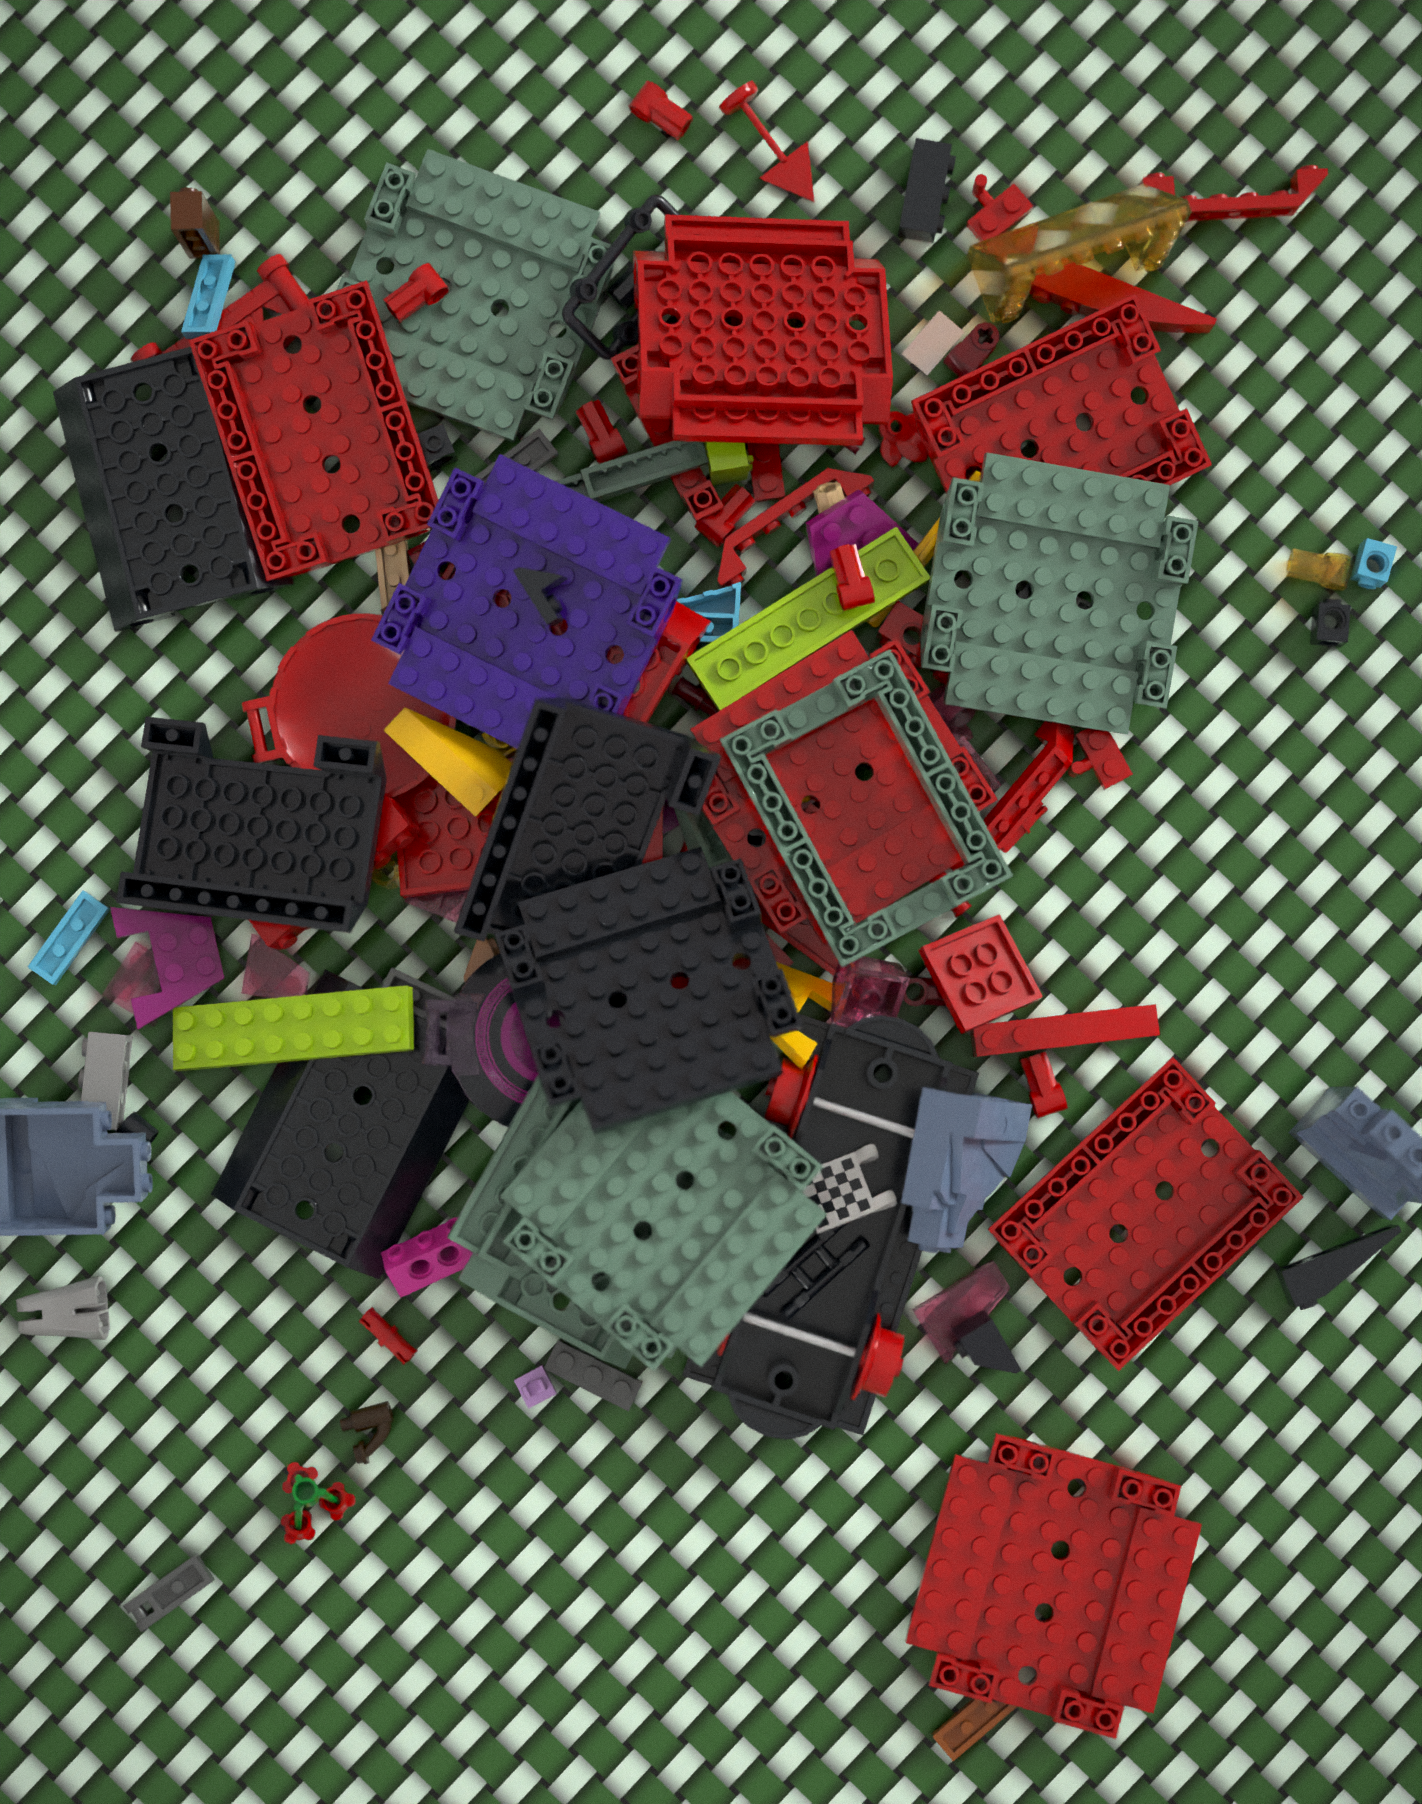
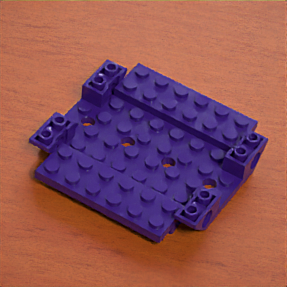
[371,454,683,749]

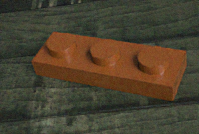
[932,1698,1017,1761]

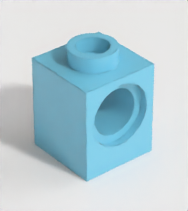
[1350,538,1397,590]

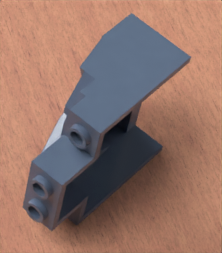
[901,1087,1032,1253]
[1288,1087,1422,1220]
[0,1098,153,1236]

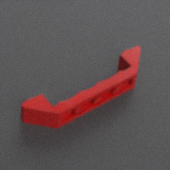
[1138,165,1328,222]
[611,345,724,522]
[717,468,874,589]
[949,721,1074,871]

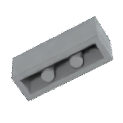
[78,1032,133,1130]

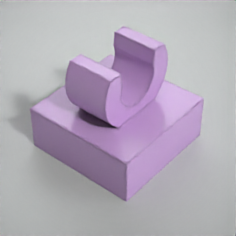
[514,1364,557,1409]

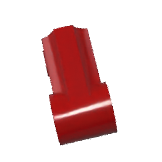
[628,81,693,140]
[383,263,449,323]
[575,400,628,464]
[694,484,756,548]
[829,544,875,611]
[1020,1051,1068,1119]

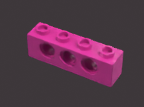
[381,1217,473,1298]

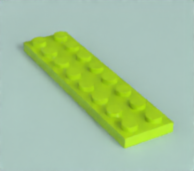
[686,527,930,711]
[173,985,414,1071]

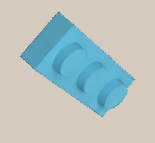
[181,254,235,339]
[28,890,110,985]

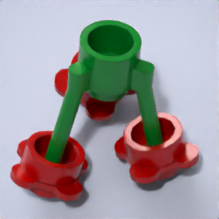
[281,1462,356,1544]

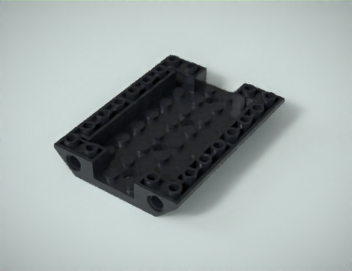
[53,347,295,632]
[211,969,489,1279]

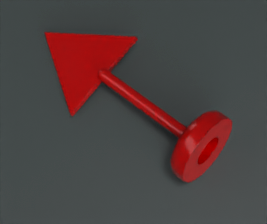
[719,80,814,202]

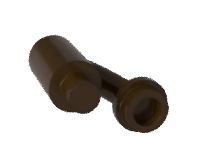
[340,1401,394,1464]

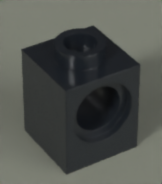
[417,424,458,472]
[1310,599,1351,647]

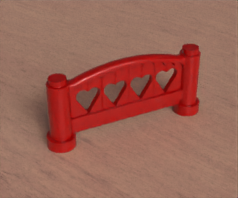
[130,254,309,362]

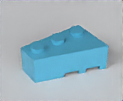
[677,582,741,649]

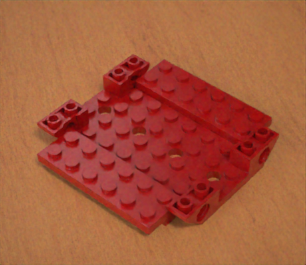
[633,214,893,446]
[690,630,998,945]
[905,1433,1202,1739]

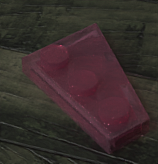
[912,1260,1011,1364]

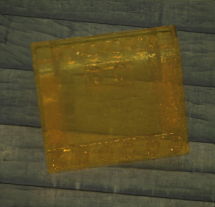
[967,184,1192,323]

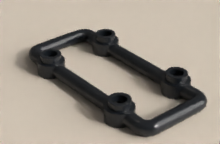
[562,195,681,360]

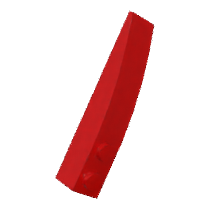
[1027,250,1217,333]
[970,1004,1160,1057]

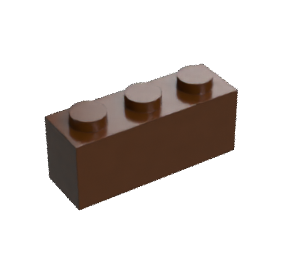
[170,187,220,259]

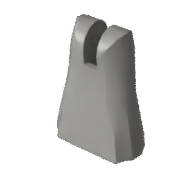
[16,1276,110,1340]

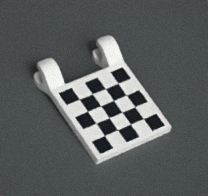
[802,1144,897,1234]

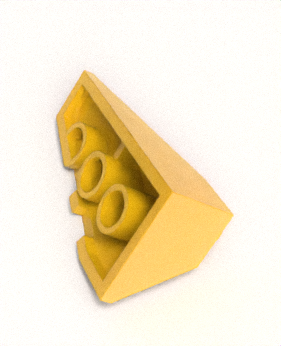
[384,707,512,817]

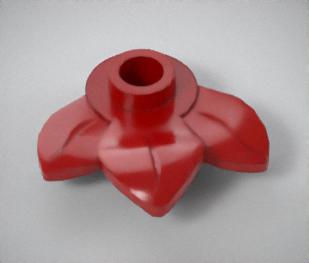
[879,411,928,467]

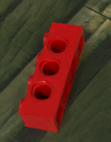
[876,601,948,685]

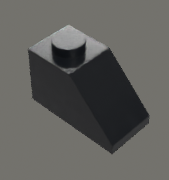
[951,1309,1021,1374]

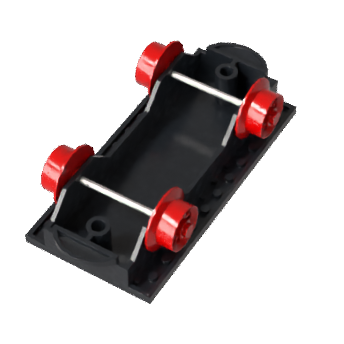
[682,1014,979,1440]

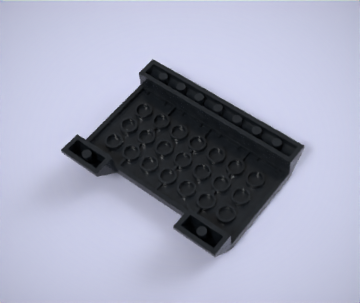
[454,697,721,942]
[116,717,387,933]

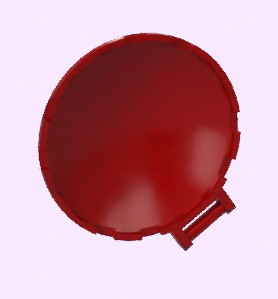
[241,613,457,799]

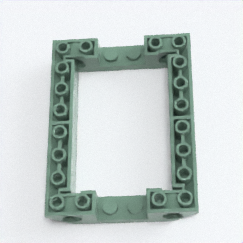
[720,649,1013,967]

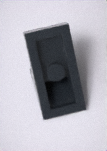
[513,567,568,627]

